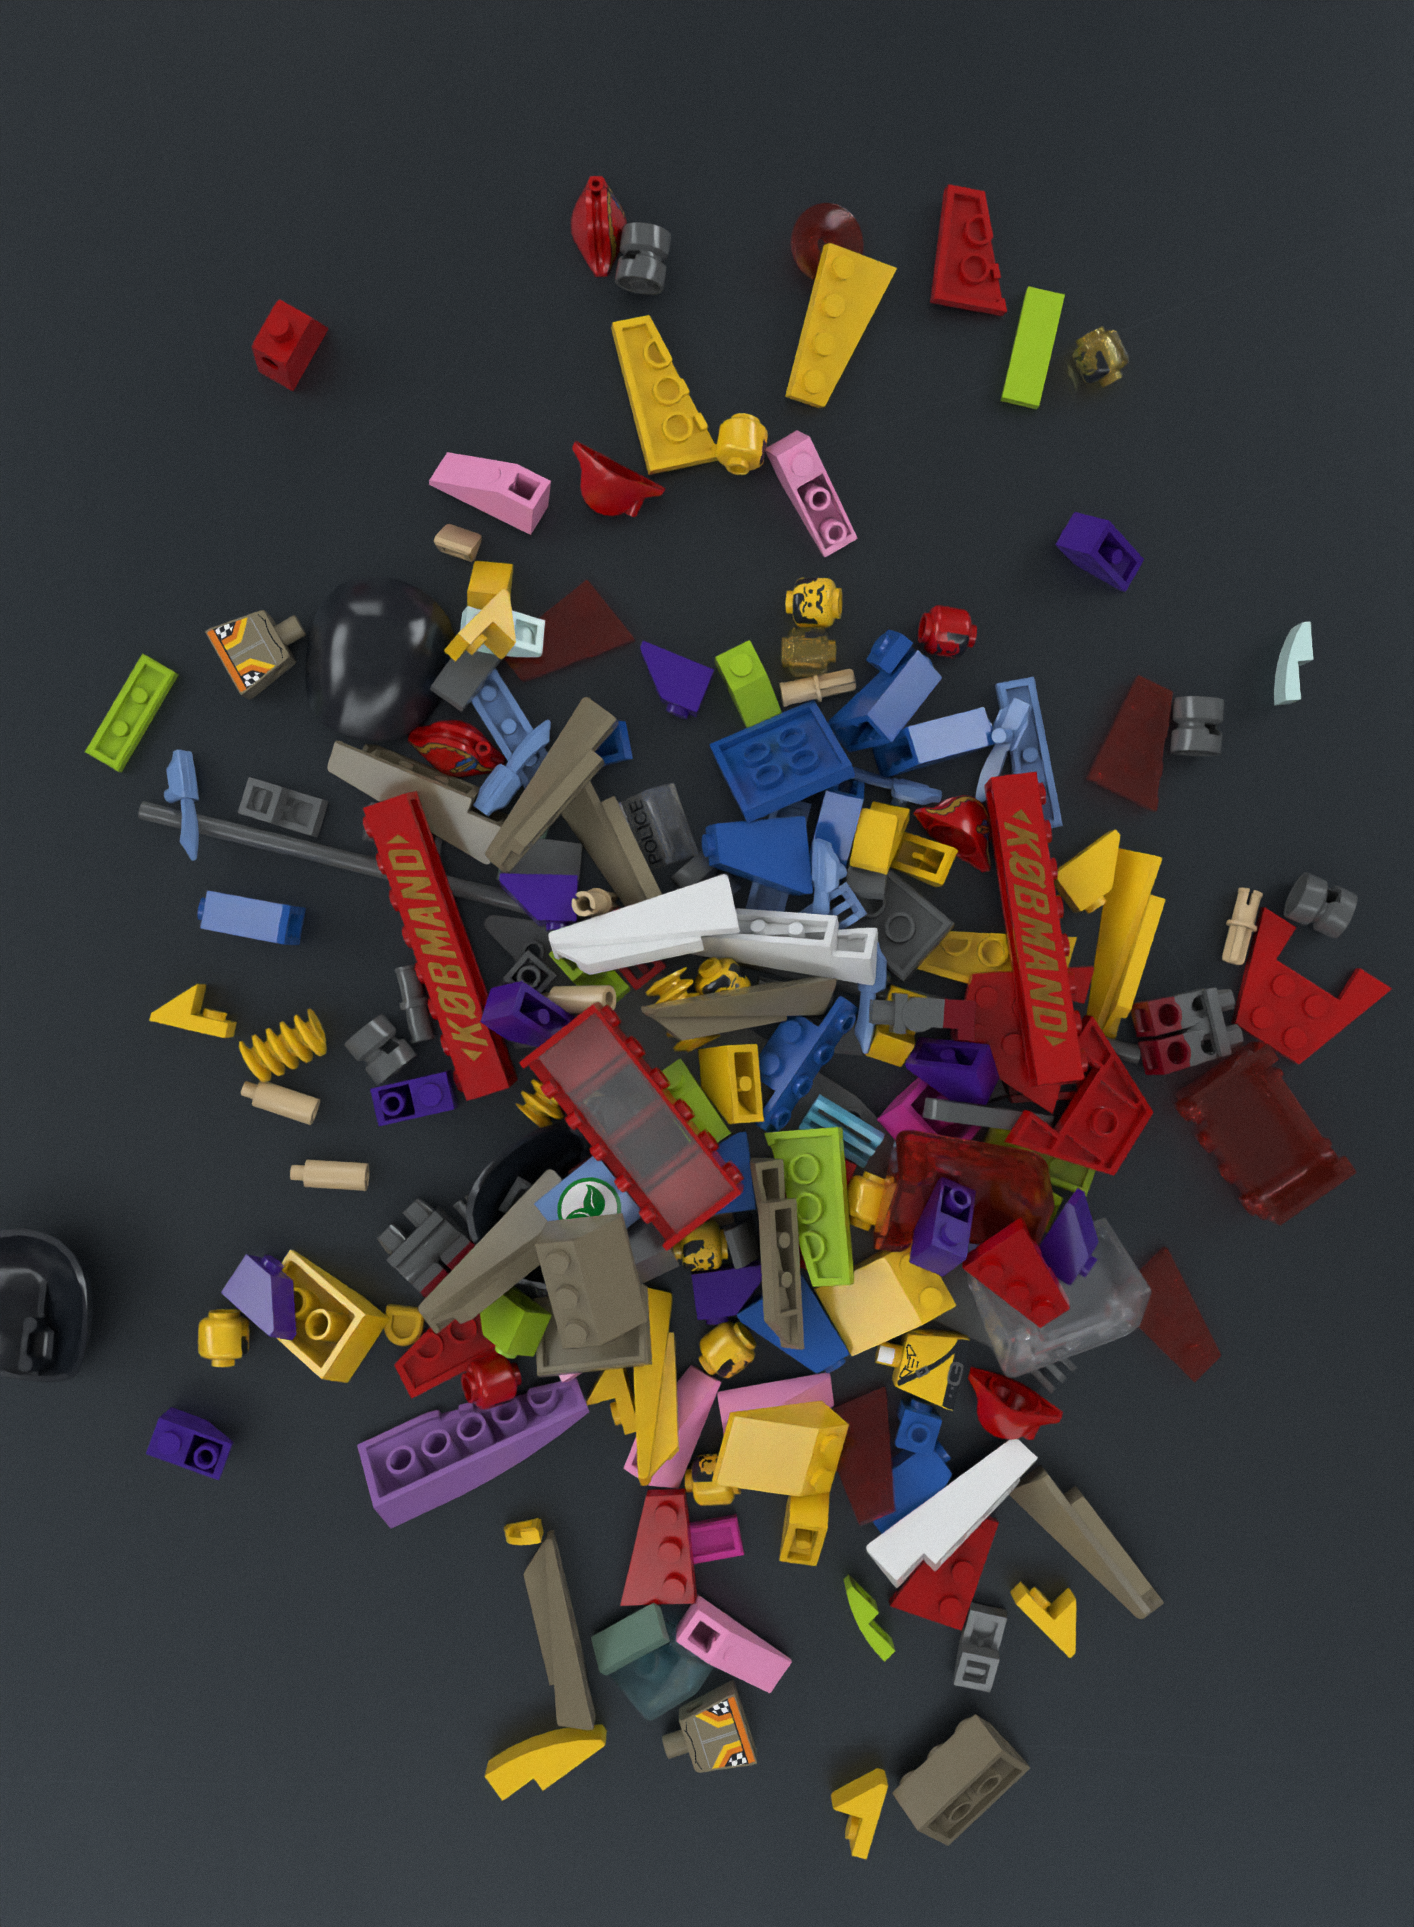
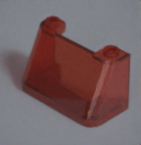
[874,1130,1055,1252]

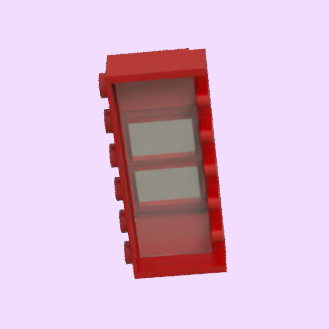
[519,1001,744,1251]

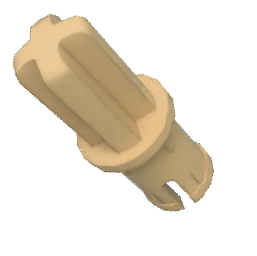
[779,669,856,707]
[572,888,620,918]
[1222,888,1263,965]

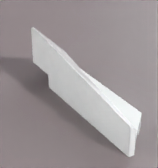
[548,874,740,975]
[691,908,878,985]
[866,1439,1038,1588]

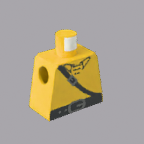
[875,1328,970,1411]

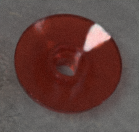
[791,203,863,281]

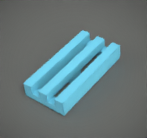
[798,1094,885,1168]

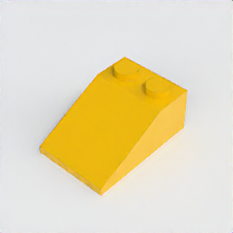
[814,1234,957,1356]
[277,1250,390,1383]
[712,1400,849,1497]

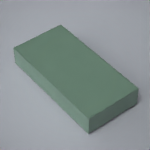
[591,1603,670,1676]

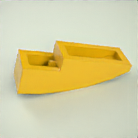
[485,1724,607,1801]

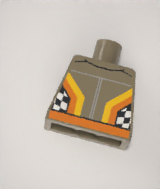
[205,610,307,700]
[662,1680,757,1773]

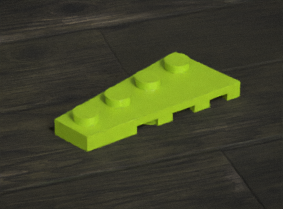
[764,1127,854,1287]

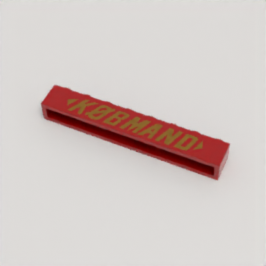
[984,772,1088,1088]
[363,791,518,1101]

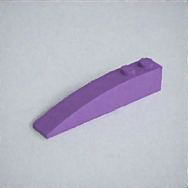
[357,1378,590,1529]

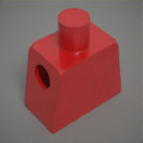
[252,299,328,391]

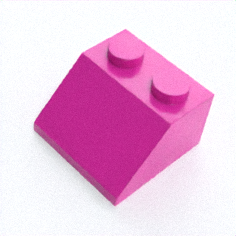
[877,1077,982,1175]

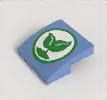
[534,1156,640,1229]

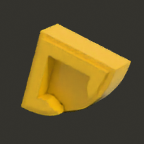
[504,1518,543,1545]

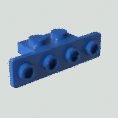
[755,996,859,1132]

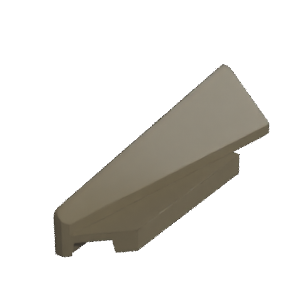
[485,697,619,874]
[327,741,508,865]
[561,781,662,907]
[641,976,837,1041]
[750,1157,804,1350]
[418,1169,562,1333]
[1009,1465,1164,1619]
[523,1530,596,1730]

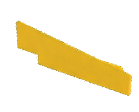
[1087,848,1166,1039]
[633,1287,679,1486]

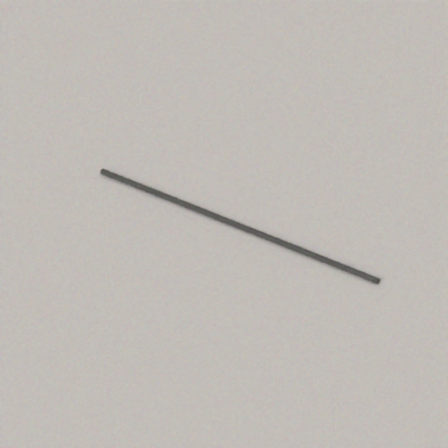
[138,801,1141,1064]

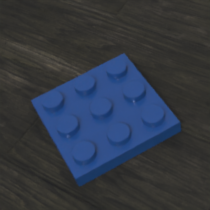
[709,700,855,823]

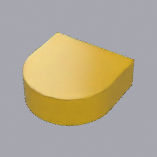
[384,1304,425,1346]

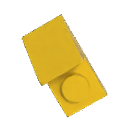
[444,588,516,662]
[850,801,910,875]
[149,984,237,1038]
[865,985,927,1067]
[586,1368,636,1435]
[1010,1581,1076,1658]
[831,1768,888,1860]

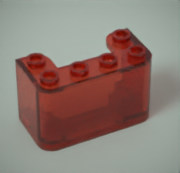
[1174,1041,1357,1226]

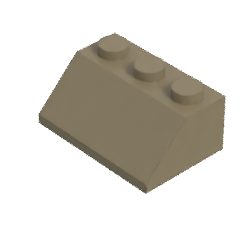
[535,1213,649,1349]
[892,1714,1030,1846]

